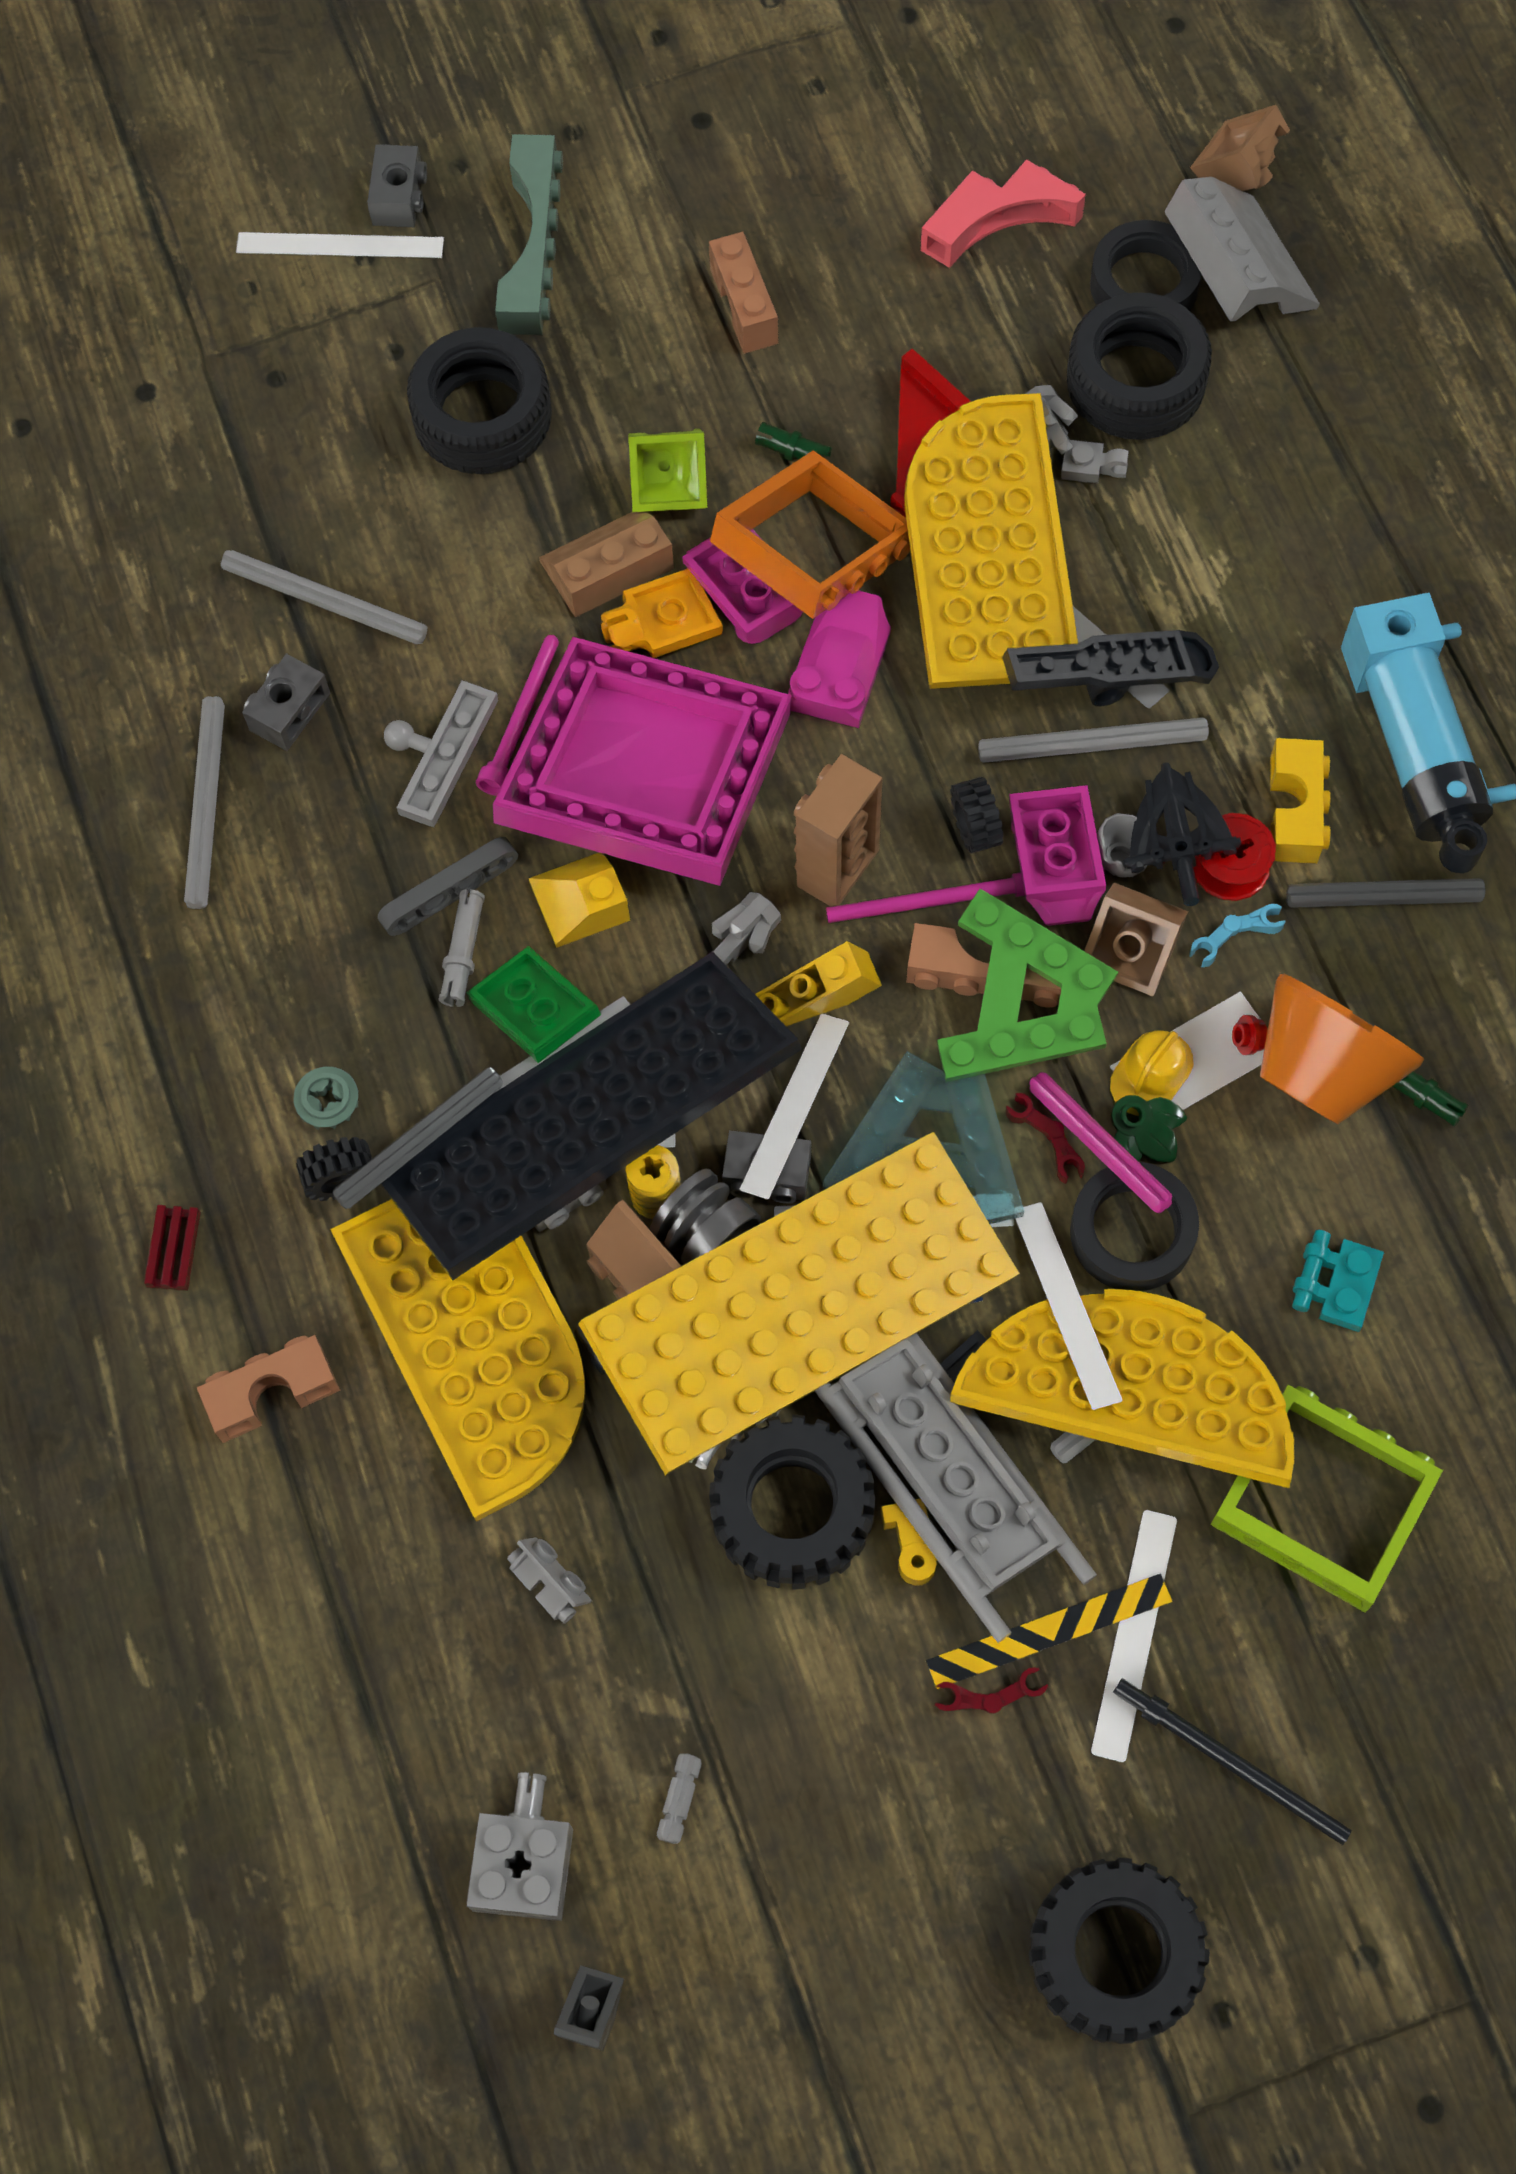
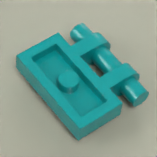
[1292,1230,1384,1332]

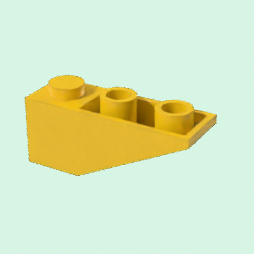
[755,941,882,1026]

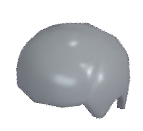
[1097,813,1147,877]

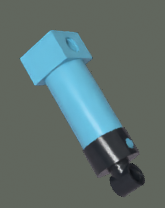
[1341,593,1516,873]

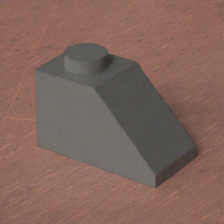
[554,1965,624,2051]

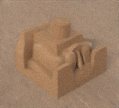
[1190,105,1290,191]

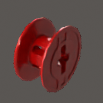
[1193,813,1276,901]

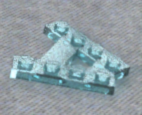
[823,1051,1024,1224]

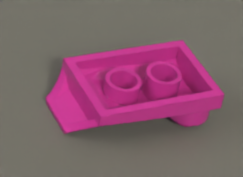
[682,529,803,644]
[788,590,891,728]
[1009,785,1106,926]

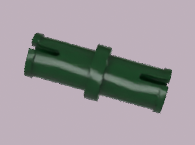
[755,422,832,461]
[1392,1071,1469,1127]

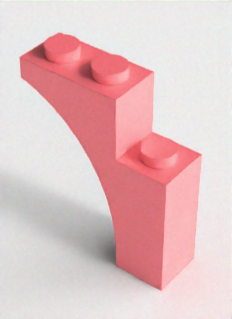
[921,160,1086,268]

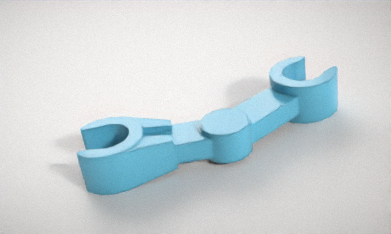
[1189,904,1285,967]

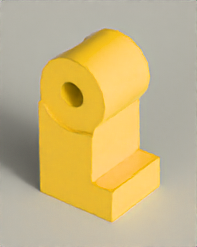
[881,1499,937,1585]

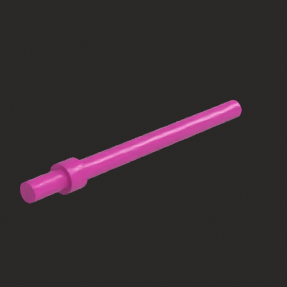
[826,872,1025,923]

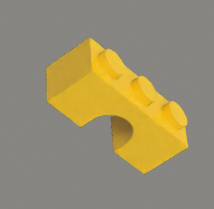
[1270,738,1330,864]

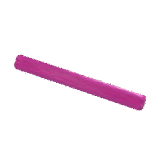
[1029,1072,1172,1213]

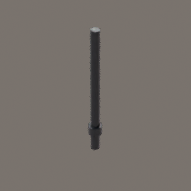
[1113,1678,1352,1846]

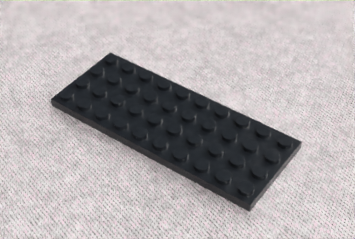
[380,951,802,1280]

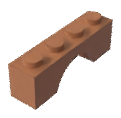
[906,923,1061,1007]

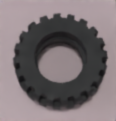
[709,1415,875,1590]
[1029,1857,1210,2044]

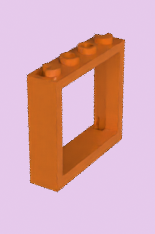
[710,450,910,619]

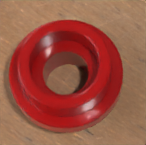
[1232,1015,1268,1055]

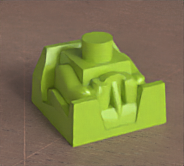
[628,428,707,512]

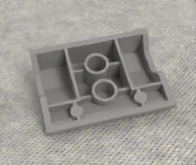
[1164,176,1320,322]

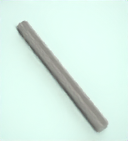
[221,550,428,644]
[184,696,225,909]
[978,717,1209,762]

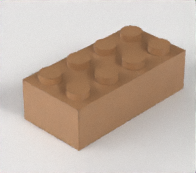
[794,754,883,907]

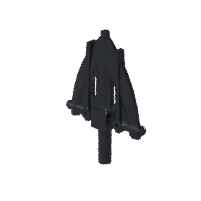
[1123,762,1242,906]

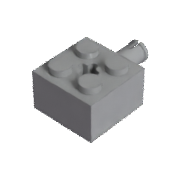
[467,1773,573,1921]

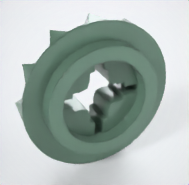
[294,1067,359,1129]

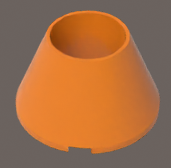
[1260,974,1424,1124]

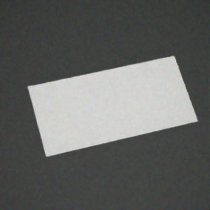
[1110,992,1268,1110]

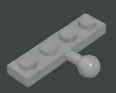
[384,680,498,828]

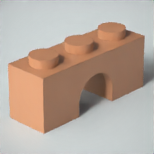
[709,232,778,354]
[197,1335,340,1443]

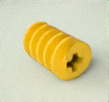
[625,1145,681,1219]

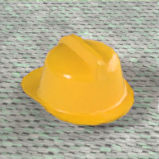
[1110,1030,1193,1116]

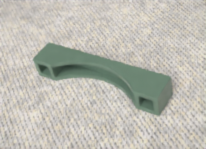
[495,134,563,335]

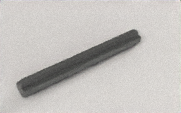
[1286,878,1485,907]
[333,1067,503,1209]

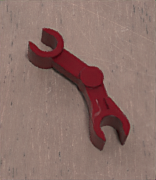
[1005,1093,1085,1184]
[934,1667,1048,1714]

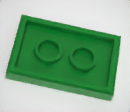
[466,946,601,1063]

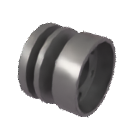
[649,1169,761,1265]

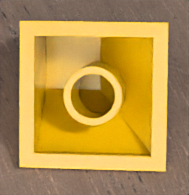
[528,853,630,948]

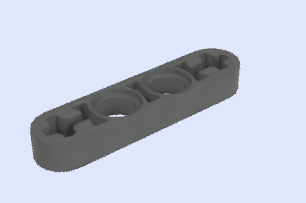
[377,837,518,936]

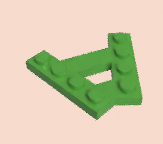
[937,889,1118,1082]

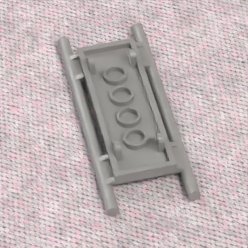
[815,1333,1097,1643]

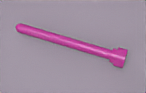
[475,635,559,796]

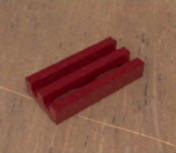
[144,1205,201,1291]

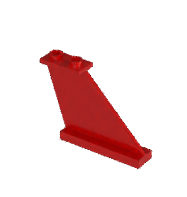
[890,348,971,518]

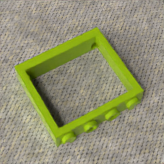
[1210,1385,1443,1612]

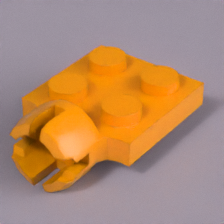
[601,569,723,658]

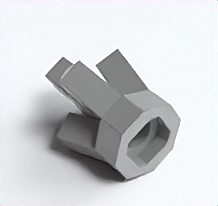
[1025,385,1078,454]
[712,892,781,965]

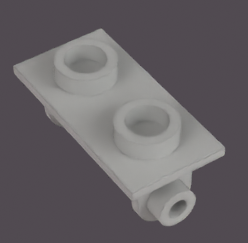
[507,1537,592,1624]

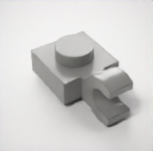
[1061,440,1129,483]

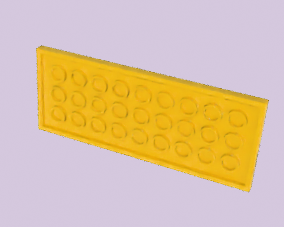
[578,1132,1020,1475]

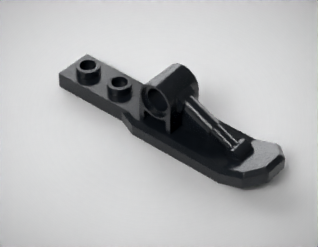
[1002,630,1219,706]

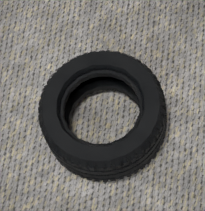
[1067,293,1212,440]
[407,327,552,474]

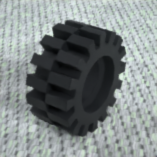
[950,776,1003,853]
[296,1137,372,1201]

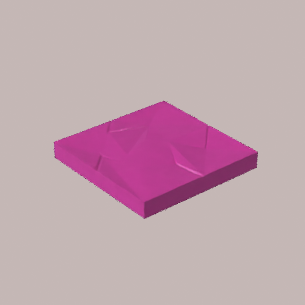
[493,637,792,886]

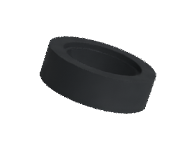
[1090,220,1202,311]
[1070,1162,1199,1291]

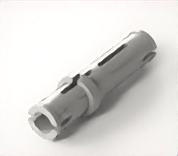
[439,889,485,1007]

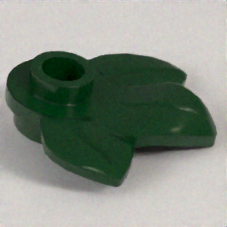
[1111,1095,1187,1163]

